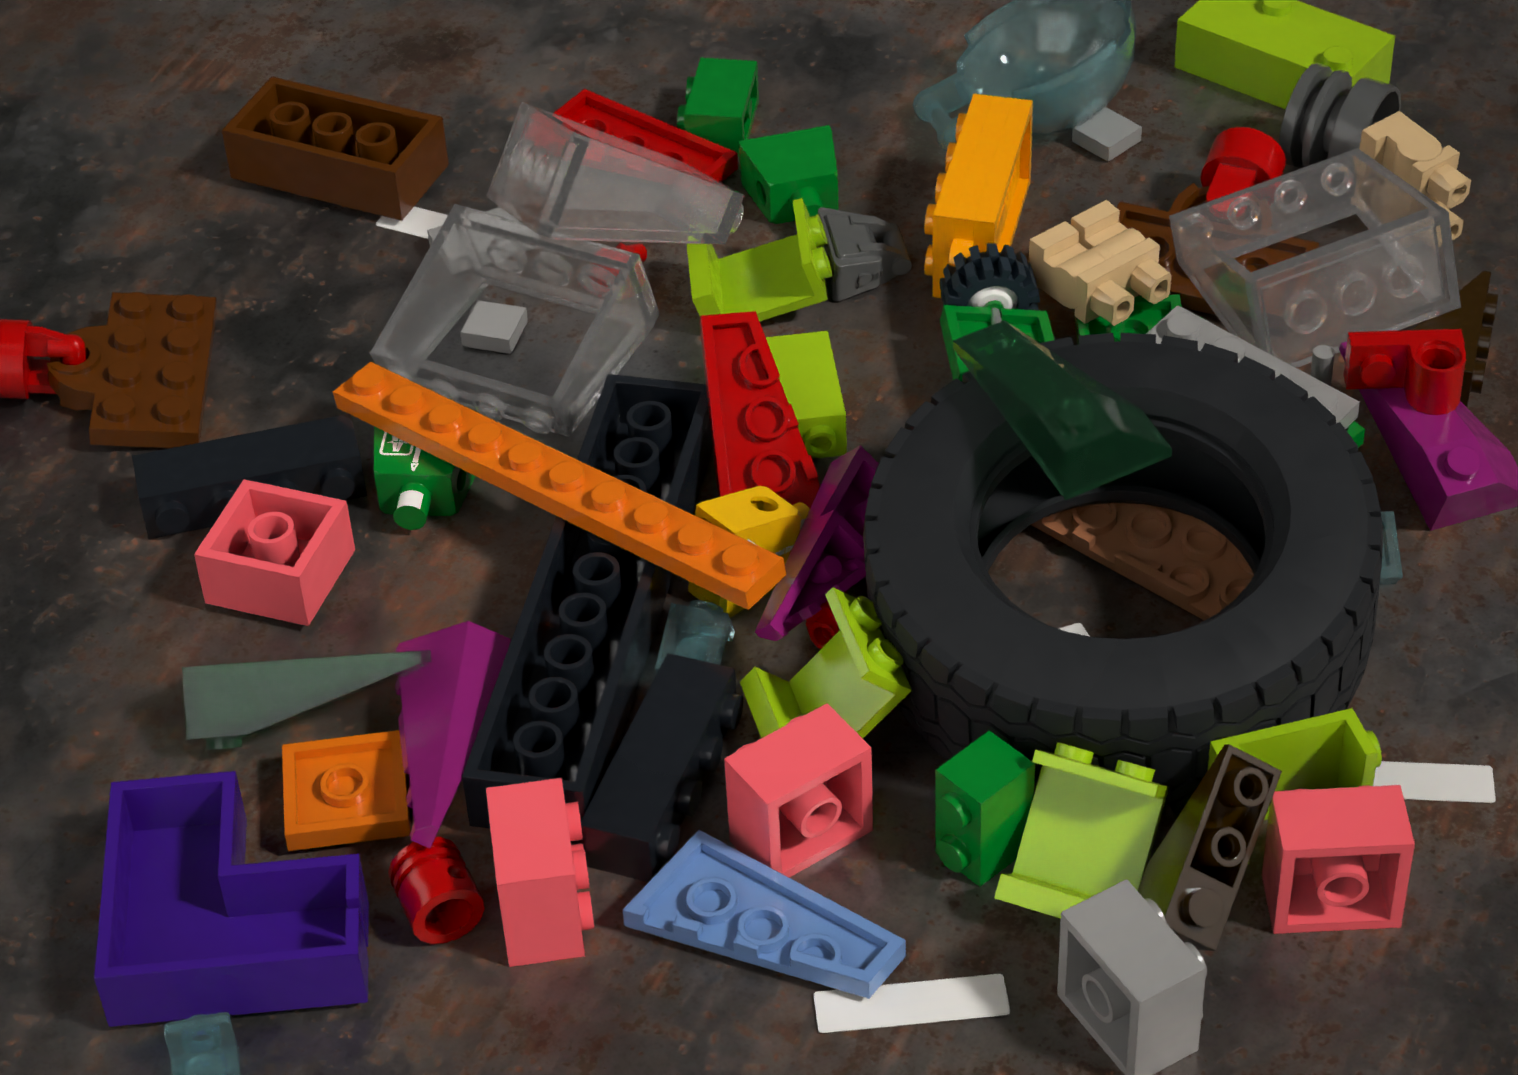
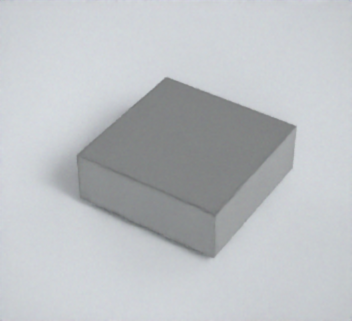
[1072,107,1142,162]
[460,300,528,354]

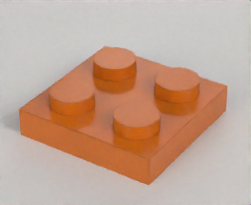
[282,730,411,851]

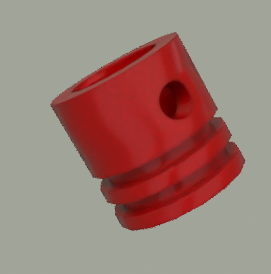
[388,837,485,944]

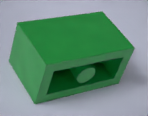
[677,57,759,157]
[935,730,1035,887]

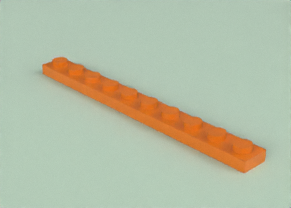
[333,362,786,610]

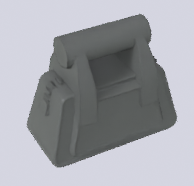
[817,207,912,302]

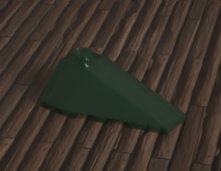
[953,320,1172,500]
[182,650,431,750]

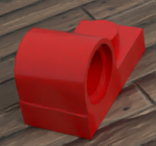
[1343,329,1466,415]

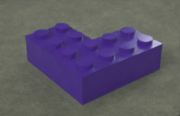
[94,771,369,1027]

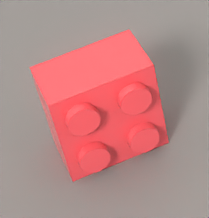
[194,479,355,626]
[724,703,873,878]
[486,778,594,967]
[1262,785,1415,934]

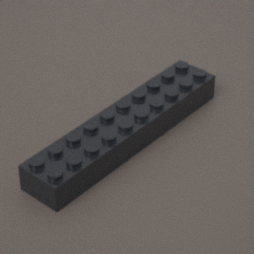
[462,374,713,829]

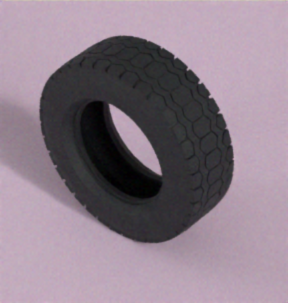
[863,333,1383,816]

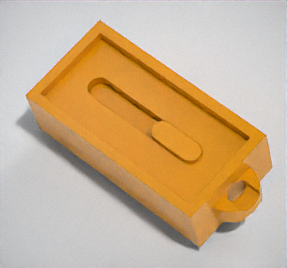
[924,94,1033,298]

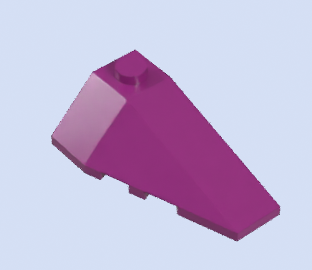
[1339,330,1518,531]

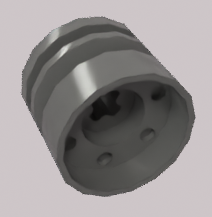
[1279,63,1401,185]

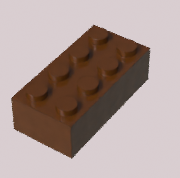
[222,76,449,221]

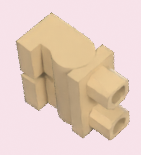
[1350,111,1471,247]
[1028,200,1172,326]

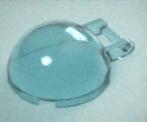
[913,0,1136,153]

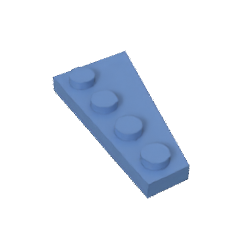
[622,830,906,999]

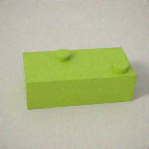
[1174,0,1395,110]

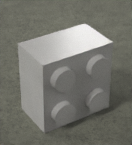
[1057,879,1207,1075]

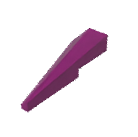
[755,445,879,641]
[392,621,512,848]

